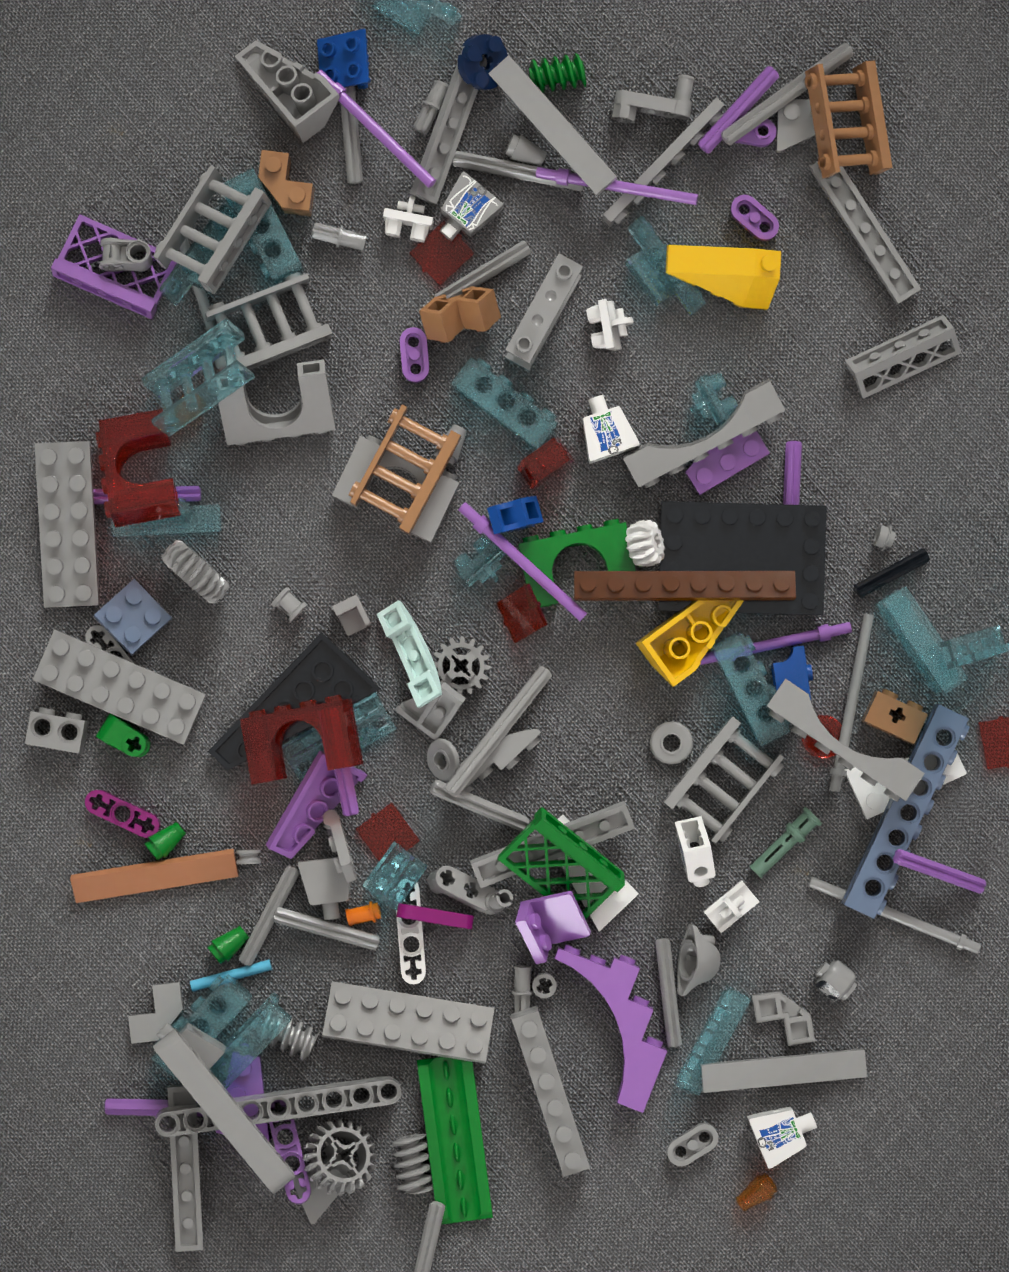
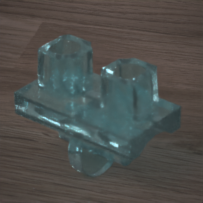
[689,373,738,425]
[454,536,506,587]

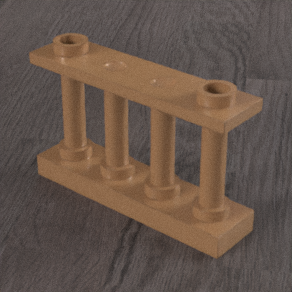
[805,61,893,179]
[348,404,461,535]

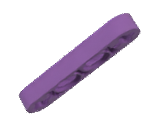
[269,1100,311,1204]

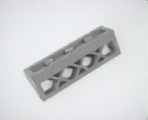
[845,315,961,399]

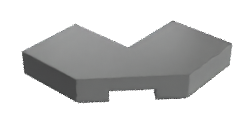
[128,981,184,1044]
[751,991,815,1046]

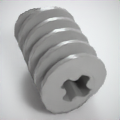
[259,1008,320,1061]
[392,1133,433,1194]

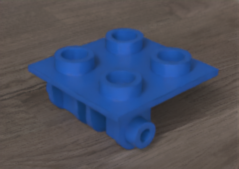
[317,29,371,89]

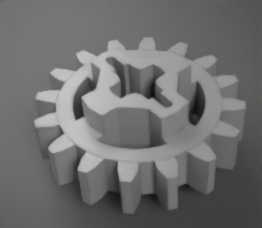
[434,636,491,695]

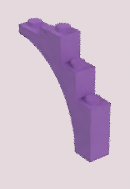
[554,944,667,1113]

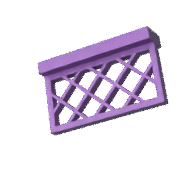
[51,214,178,320]

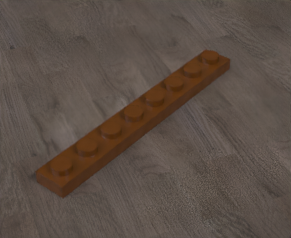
[574,571,796,601]

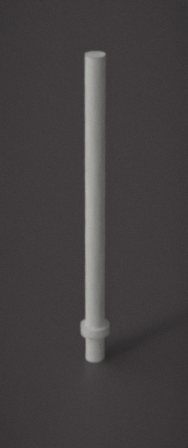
[829,614,874,793]
[808,877,981,954]

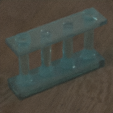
[142,318,255,437]
[874,586,969,695]

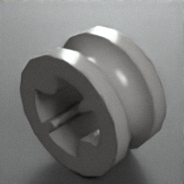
[236,849,261,864]
[532,973,557,998]

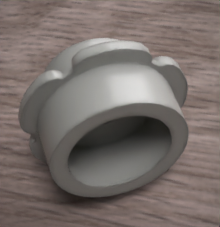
[873,525,896,551]

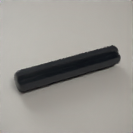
[854,549,930,597]

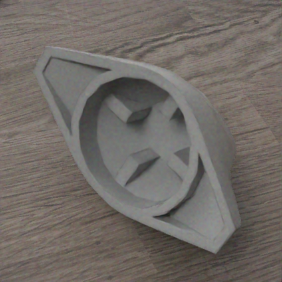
[677,924,721,996]

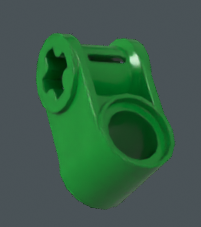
[96,713,151,757]

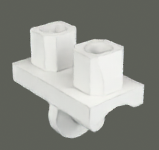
[383,195,434,243]
[586,299,633,351]
[703,880,759,933]

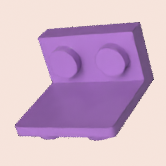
[515,891,591,964]

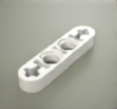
[394,877,426,984]

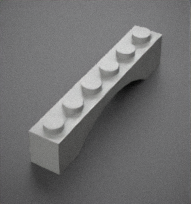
[623,379,785,488]
[766,679,925,802]
[511,1006,590,1177]

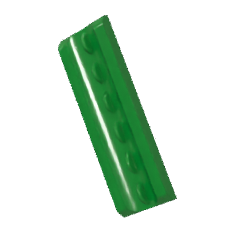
[417,1057,493,1225]

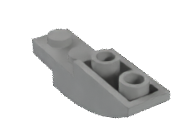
[460,729,541,793]

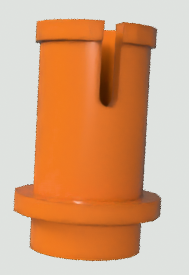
[345,901,382,926]

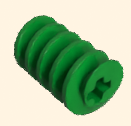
[528,53,586,93]

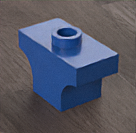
[487,496,544,534]
[771,646,813,700]

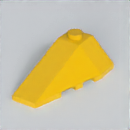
[666,245,781,310]
[635,600,744,687]

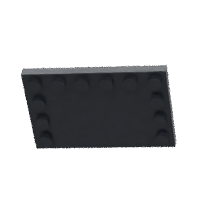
[658,501,827,616]

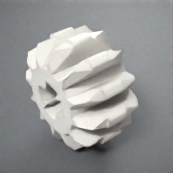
[625,520,665,567]

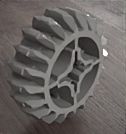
[161,540,230,604]
[302,1119,378,1196]

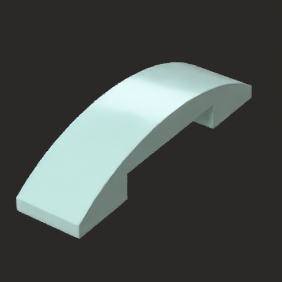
[377,600,442,708]

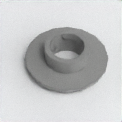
[650,721,693,765]
[427,738,460,781]

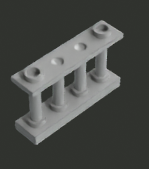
[153,165,272,294]
[505,253,583,372]
[205,272,332,373]
[663,716,784,844]

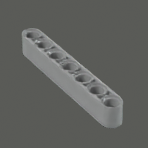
[153,1028,296,1194]

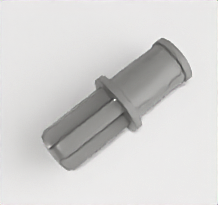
[414,80,449,134]
[312,223,367,251]
[511,965,533,1013]

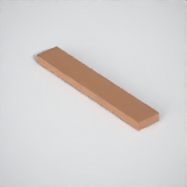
[70,849,239,903]

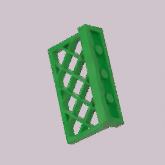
[498,807,625,920]

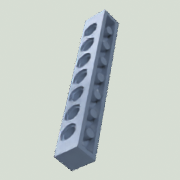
[841,704,970,919]

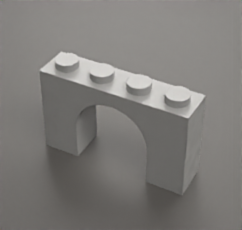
[215,359,335,446]
[332,435,460,544]

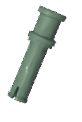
[749,806,823,878]

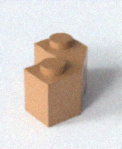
[258,150,315,217]
[419,286,501,343]

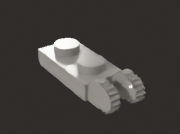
[322,809,357,883]

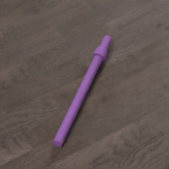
[317,70,436,188]
[536,167,698,205]
[458,502,587,621]
[700,622,852,665]

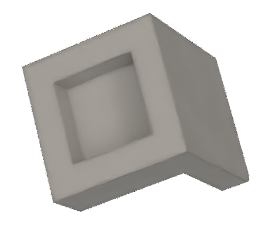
[332,594,372,636]

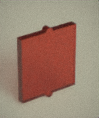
[409,221,475,286]
[497,584,548,643]
[978,716,1009,770]
[355,802,420,867]

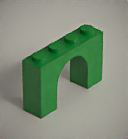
[518,519,636,610]

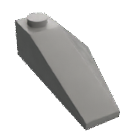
[235,40,340,143]

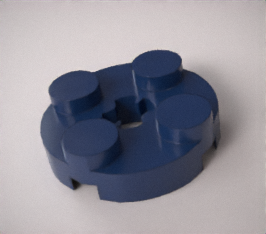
[458,34,508,90]

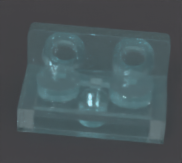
[362,841,427,910]

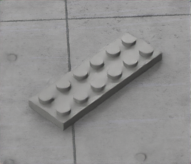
[34,441,100,608]
[33,629,207,745]
[322,981,495,1064]

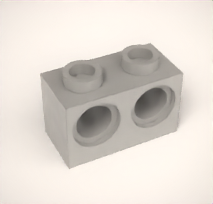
[25,707,89,754]

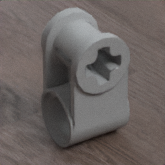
[99,238,153,272]

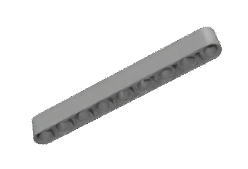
[155,1076,401,1137]

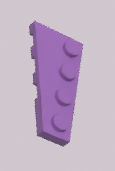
[266,750,368,859]

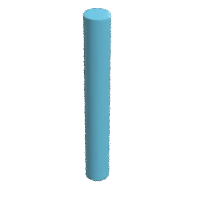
[190,959,272,991]

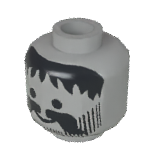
[815,960,857,1001]

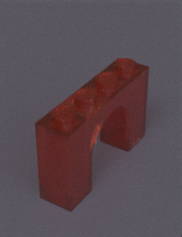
[96,409,181,528]
[240,695,363,785]

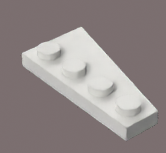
[844,749,967,819]
[558,814,639,932]

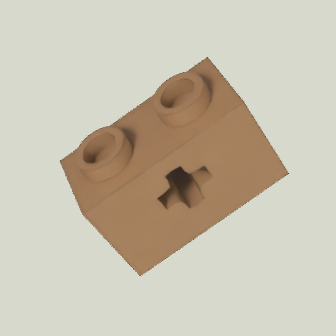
[861,689,928,744]

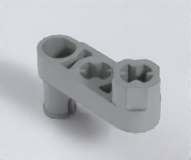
[611,75,695,123]
[427,866,513,915]

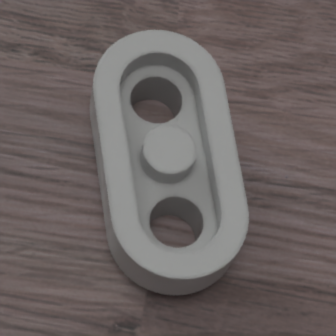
[667,1123,718,1166]

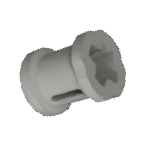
[271,587,307,623]

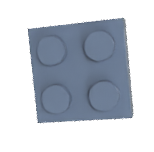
[94,579,172,656]

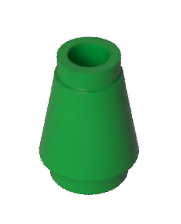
[144,822,186,861]
[207,926,249,965]

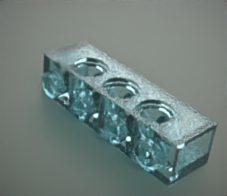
[224,168,304,284]
[451,357,558,452]
[711,632,791,747]
[151,973,252,1080]

